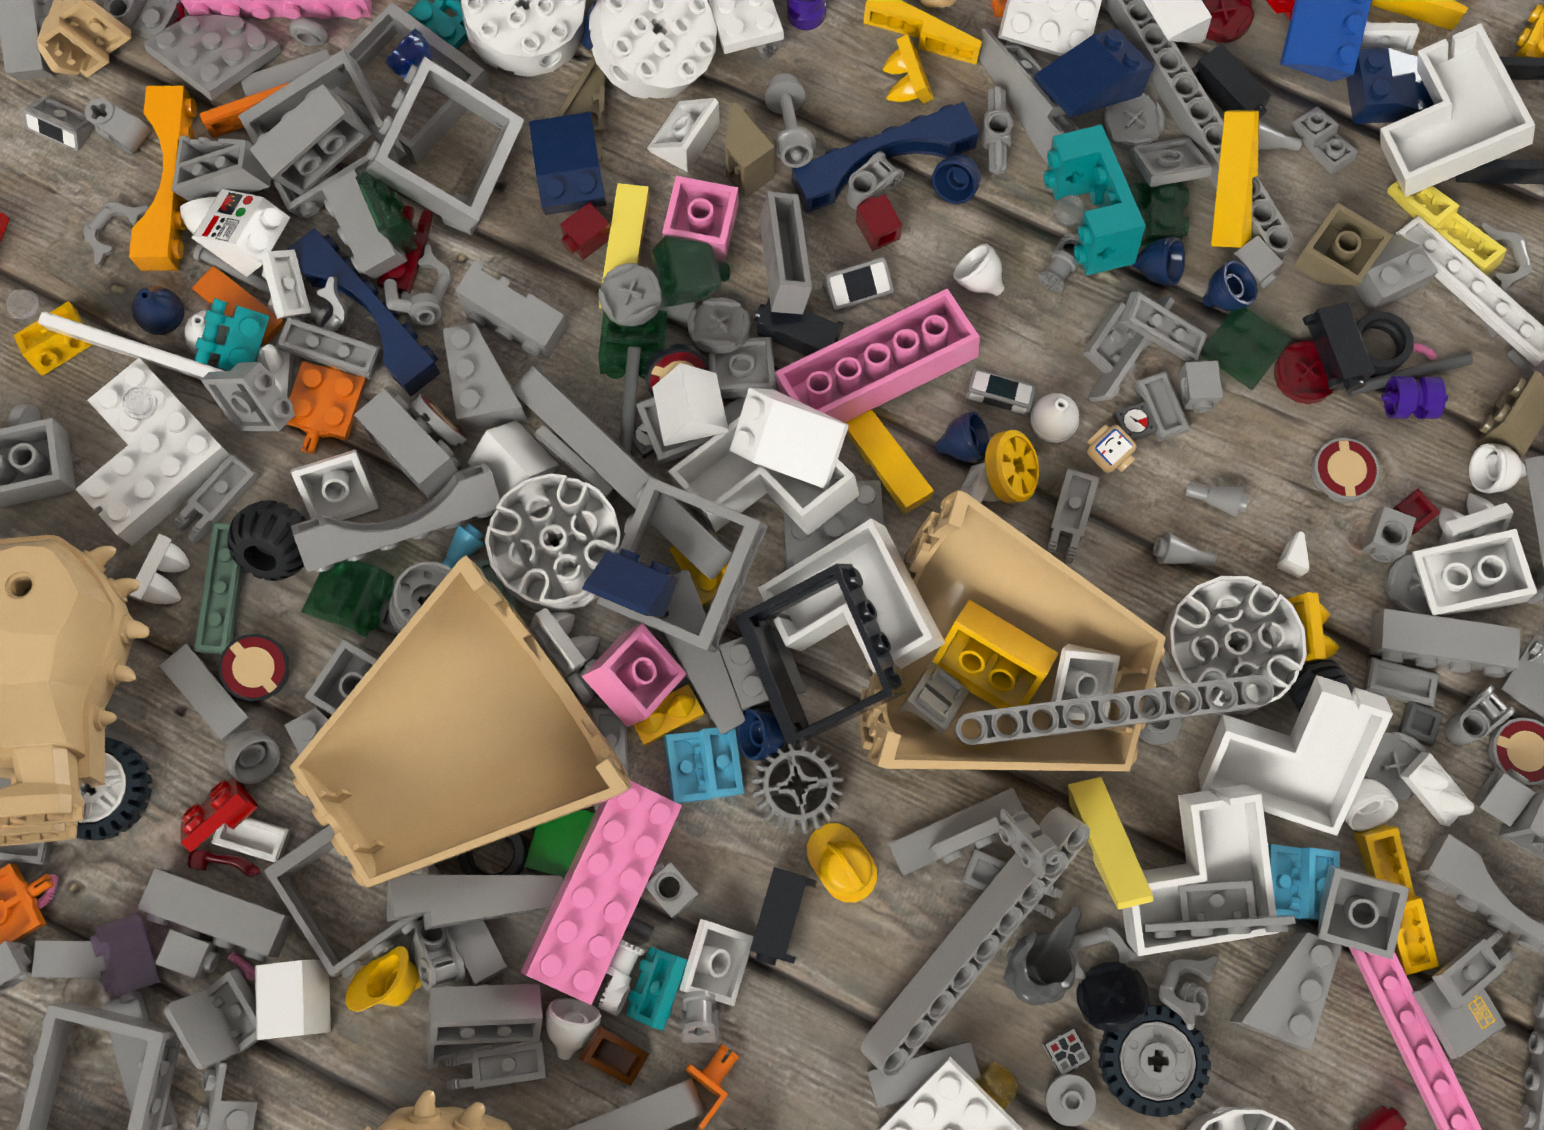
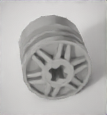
[389,561,451,633]

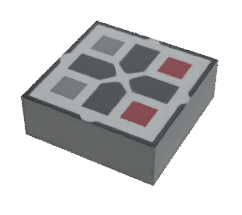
[1042,1026,1092,1076]

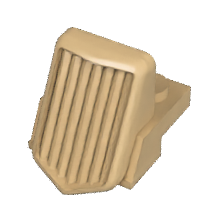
[36,0,131,78]

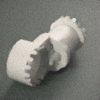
[599,939,645,1016]

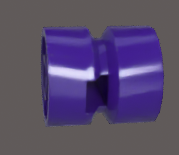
[787,0,826,30]

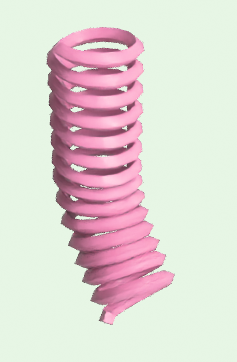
[1412,343,1438,360]
[37,874,59,909]
[227,952,255,981]

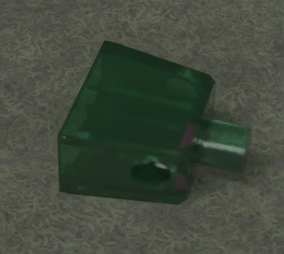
[650,236,730,307]

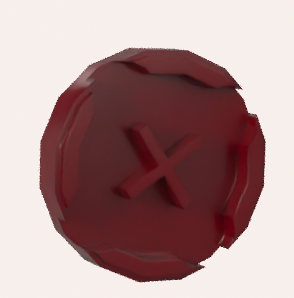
[1202,0,1254,43]
[1274,340,1333,404]

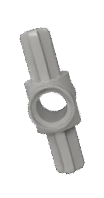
[981,86,1013,175]

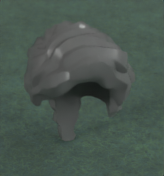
[1004,906,1082,1005]

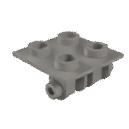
[1500,636,1544,719]

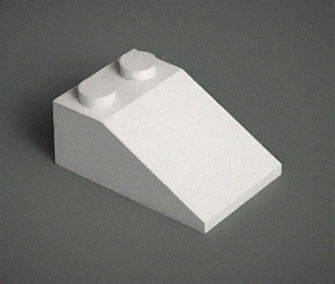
[729,388,849,488]
[1412,529,1537,616]

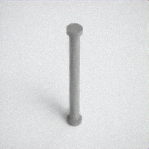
[193,244,333,327]

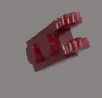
[377,205,433,294]

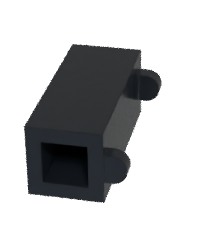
[1191,43,1272,119]
[754,298,844,356]
[1302,302,1375,392]
[750,867,817,966]

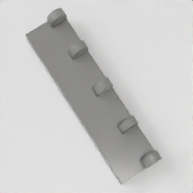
[101,991,180,1130]

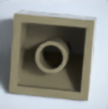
[1293,202,1393,286]

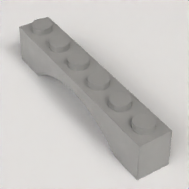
[291,463,500,572]
[1416,834,1544,954]

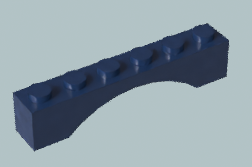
[792,102,979,214]
[286,228,440,397]

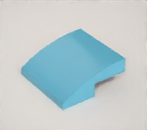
[663,728,744,804]
[1268,844,1340,921]

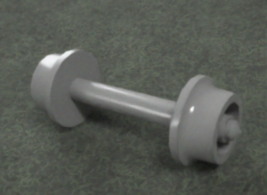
[765,73,816,168]

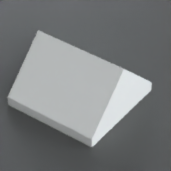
[1143,0,1212,44]
[647,98,720,172]
[652,363,729,446]
[467,420,560,498]
[291,449,379,521]
[1048,643,1121,721]
[679,919,754,1006]
[255,960,331,1040]

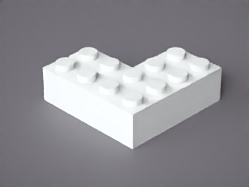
[1380,23,1535,197]
[76,358,230,546]
[668,417,859,535]
[758,519,945,674]
[1198,675,1393,836]
[1122,784,1279,956]

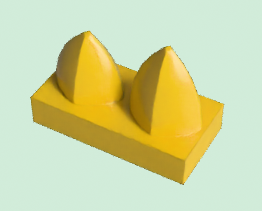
[883,34,934,104]
[1287,592,1340,664]
[633,684,705,747]

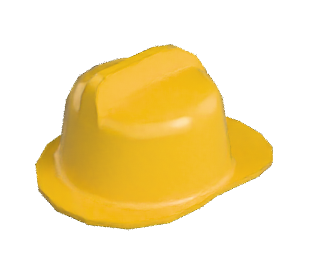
[807,823,877,902]
[345,946,422,1012]

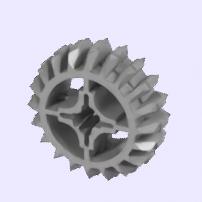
[752,741,844,834]

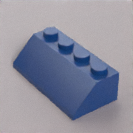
[1280,0,1372,82]

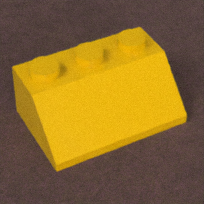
[932,600,1059,709]

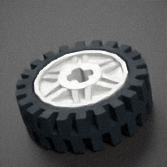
[77,737,152,841]

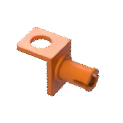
[684,1044,739,1130]

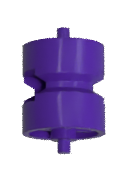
[1381,376,1448,419]

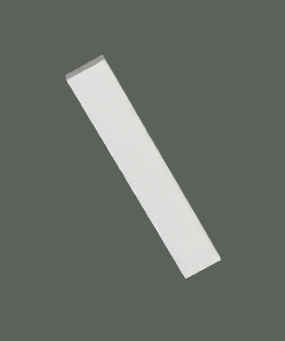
[1395,215,1544,367]
[38,311,224,380]

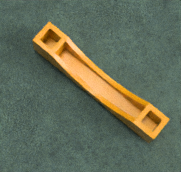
[129,86,197,271]

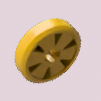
[985,430,1039,504]

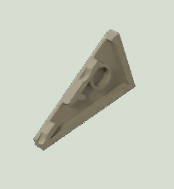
[555,55,605,163]

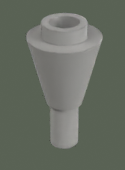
[1258,121,1302,151]
[1185,483,1250,518]
[1153,532,1217,567]

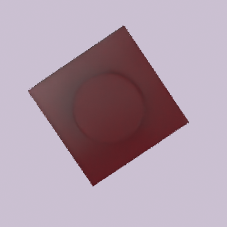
[855,194,902,252]
[560,202,610,260]

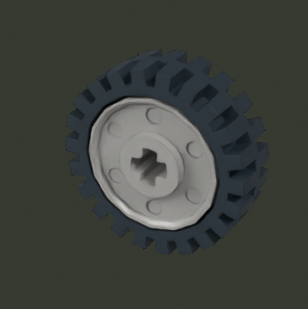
[1098,1005,1211,1117]

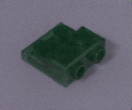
[1127,182,1189,246]
[598,311,668,379]
[301,559,395,638]

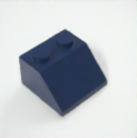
[582,548,679,617]

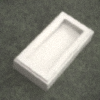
[211,817,292,863]

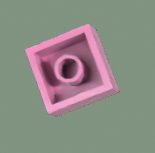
[662,176,739,261]
[581,623,687,727]

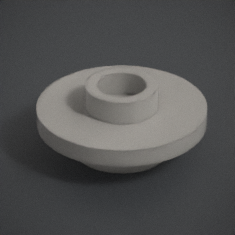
[1139,698,1182,745]
[1045,1073,1096,1126]

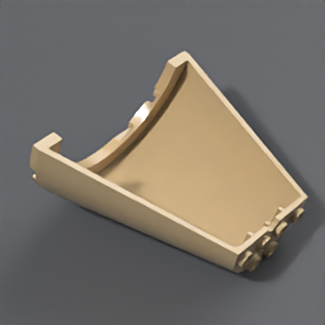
[860,490,1166,772]
[290,555,632,888]

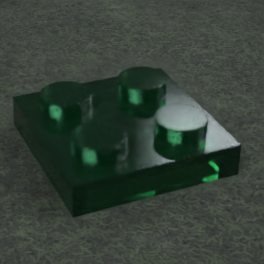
[355,171,417,254]
[1200,308,1291,390]

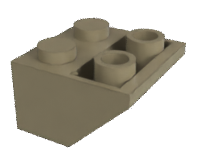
[725,102,776,198]
[1476,370,1544,458]

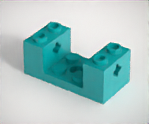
[1043,124,1146,276]

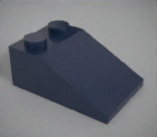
[1034,28,1154,118]
[1346,48,1435,124]
[529,112,607,215]

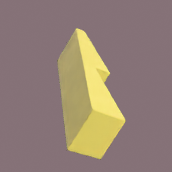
[1387,181,1507,275]
[599,183,650,309]
[1068,777,1153,910]

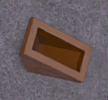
[579,1024,650,1086]

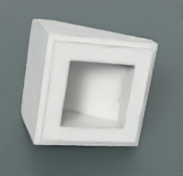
[1276,531,1309,578]

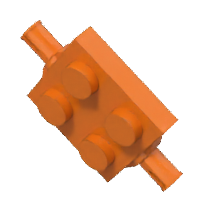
[286,361,367,455]
[0,863,54,944]

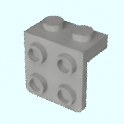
[164,968,259,1070]

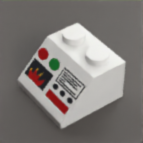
[191,189,290,277]

